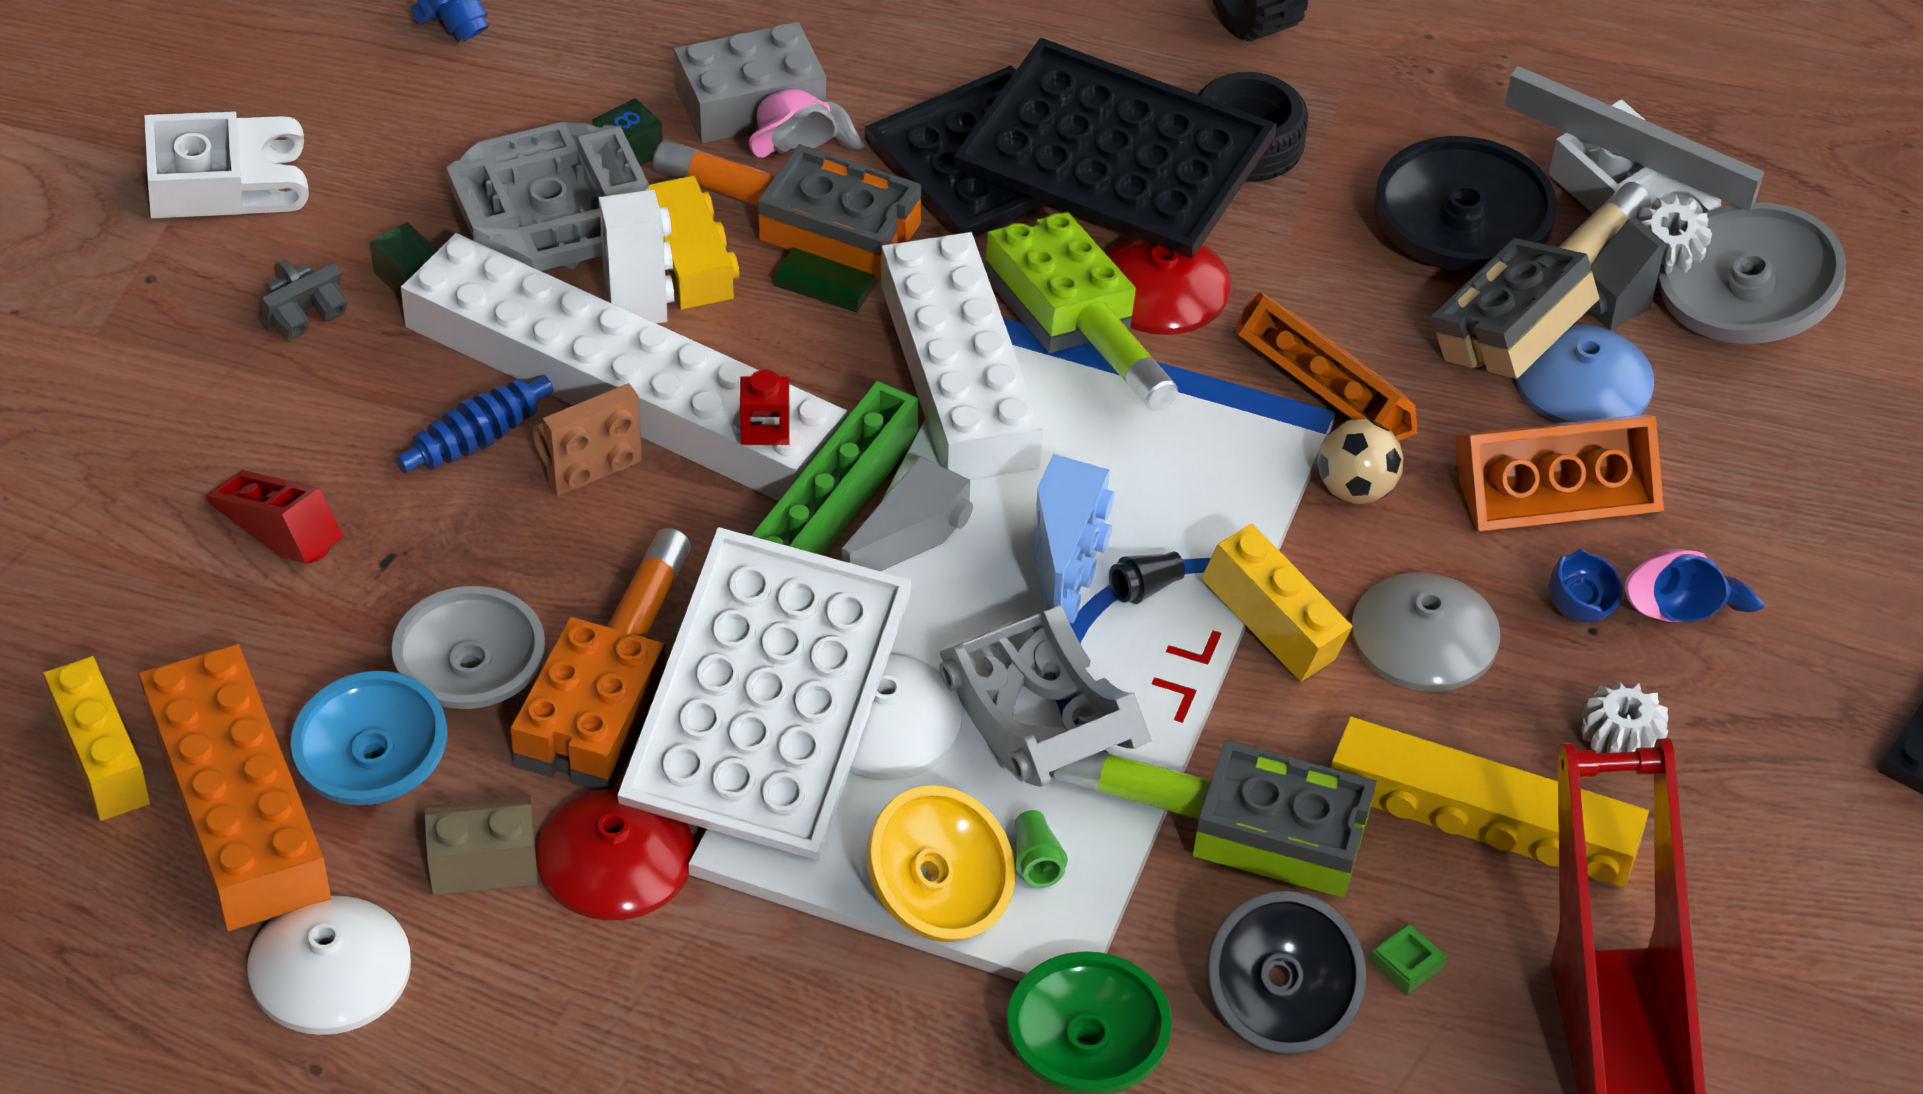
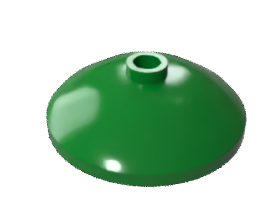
[1007,951,1172,1094]

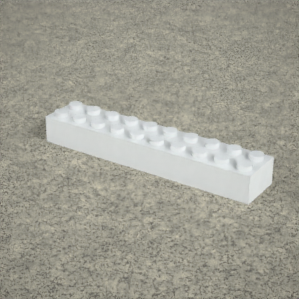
[401,233,847,501]

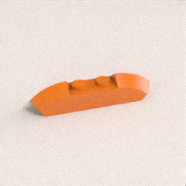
[1235,292,1418,441]

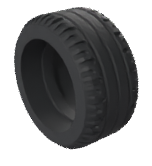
[1198,72,1308,182]

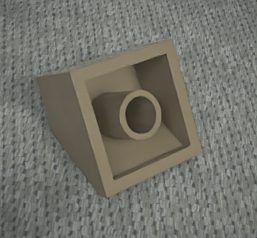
[425,795,538,895]

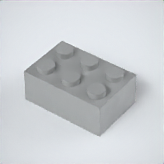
[674,22,826,144]

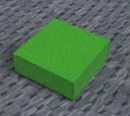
[1369,923,1447,995]

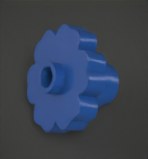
[410,0,489,42]

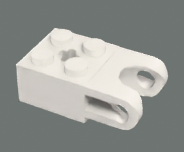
[1549,99,1721,235]
[144,111,309,218]

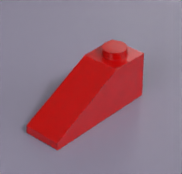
[205,470,343,564]

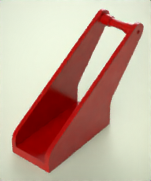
[1550,738,1706,1094]

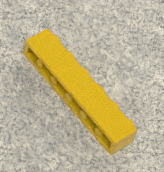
[1331,717,1650,888]

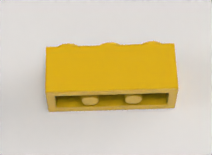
[649,175,740,310]
[1201,523,1353,682]
[43,656,150,821]

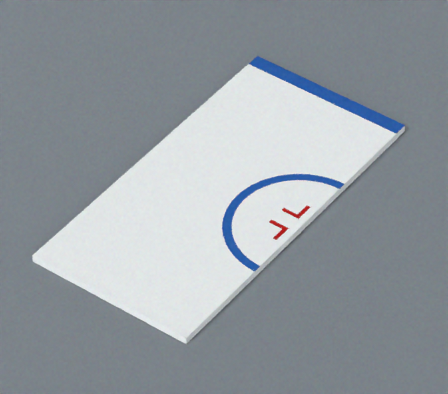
[689,318,1335,982]

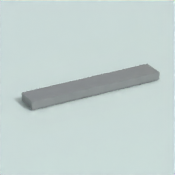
[1505,66,1764,212]

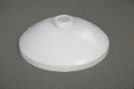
[849,654,962,780]
[247,896,411,1035]

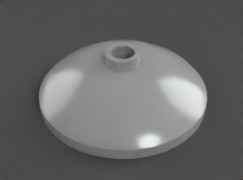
[1351,572,1500,692]
[392,586,545,709]

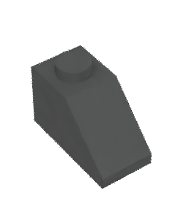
[1587,217,1666,330]

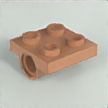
[532,383,642,496]

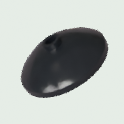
[1206,891,1367,1055]

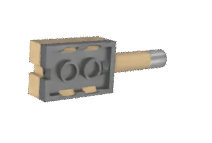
[1431,182,1651,379]

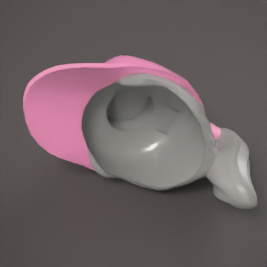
[749,89,865,158]

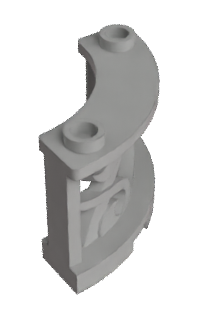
[939,605,1152,787]

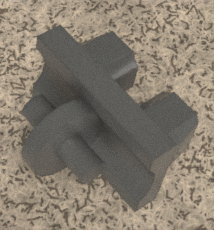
[259,260,347,341]

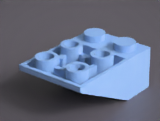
[1033,454,1115,623]

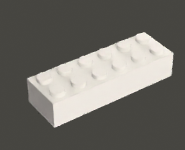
[881,232,1043,480]

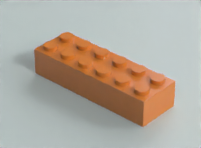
[139,644,332,932]

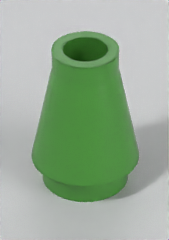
[1015,810,1068,888]

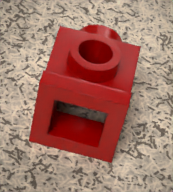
[740,370,790,445]

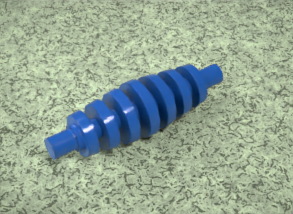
[396,376,554,474]

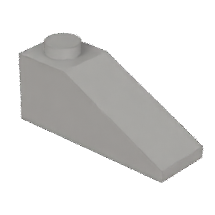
[842,457,973,571]

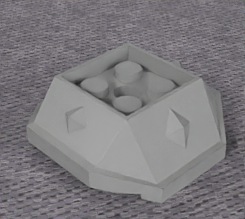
[446,121,649,271]

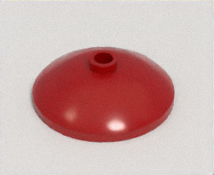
[1105,236,1231,335]
[536,788,694,920]

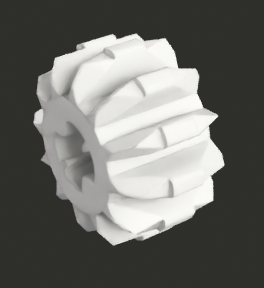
[1638,194,1712,275]
[1581,680,1669,753]

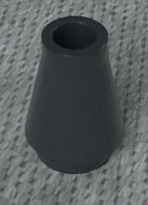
[1109,551,1185,604]

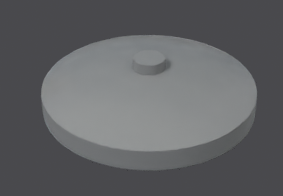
[1659,202,1846,344]

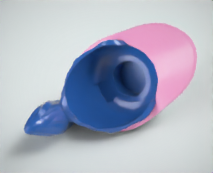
[1625,549,1764,622]

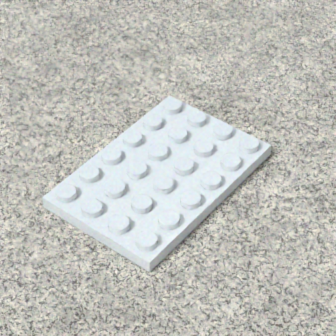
[617,527,912,860]

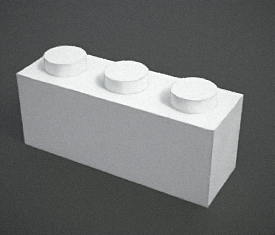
[599,189,674,323]

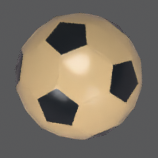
[1318,419,1404,504]

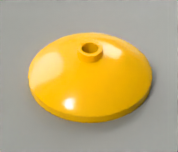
[866,785,1015,942]

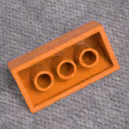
[1455,415,1664,531]

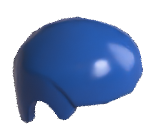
[1548,549,1623,623]

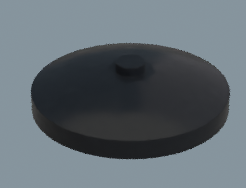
[1375,136,1557,272]

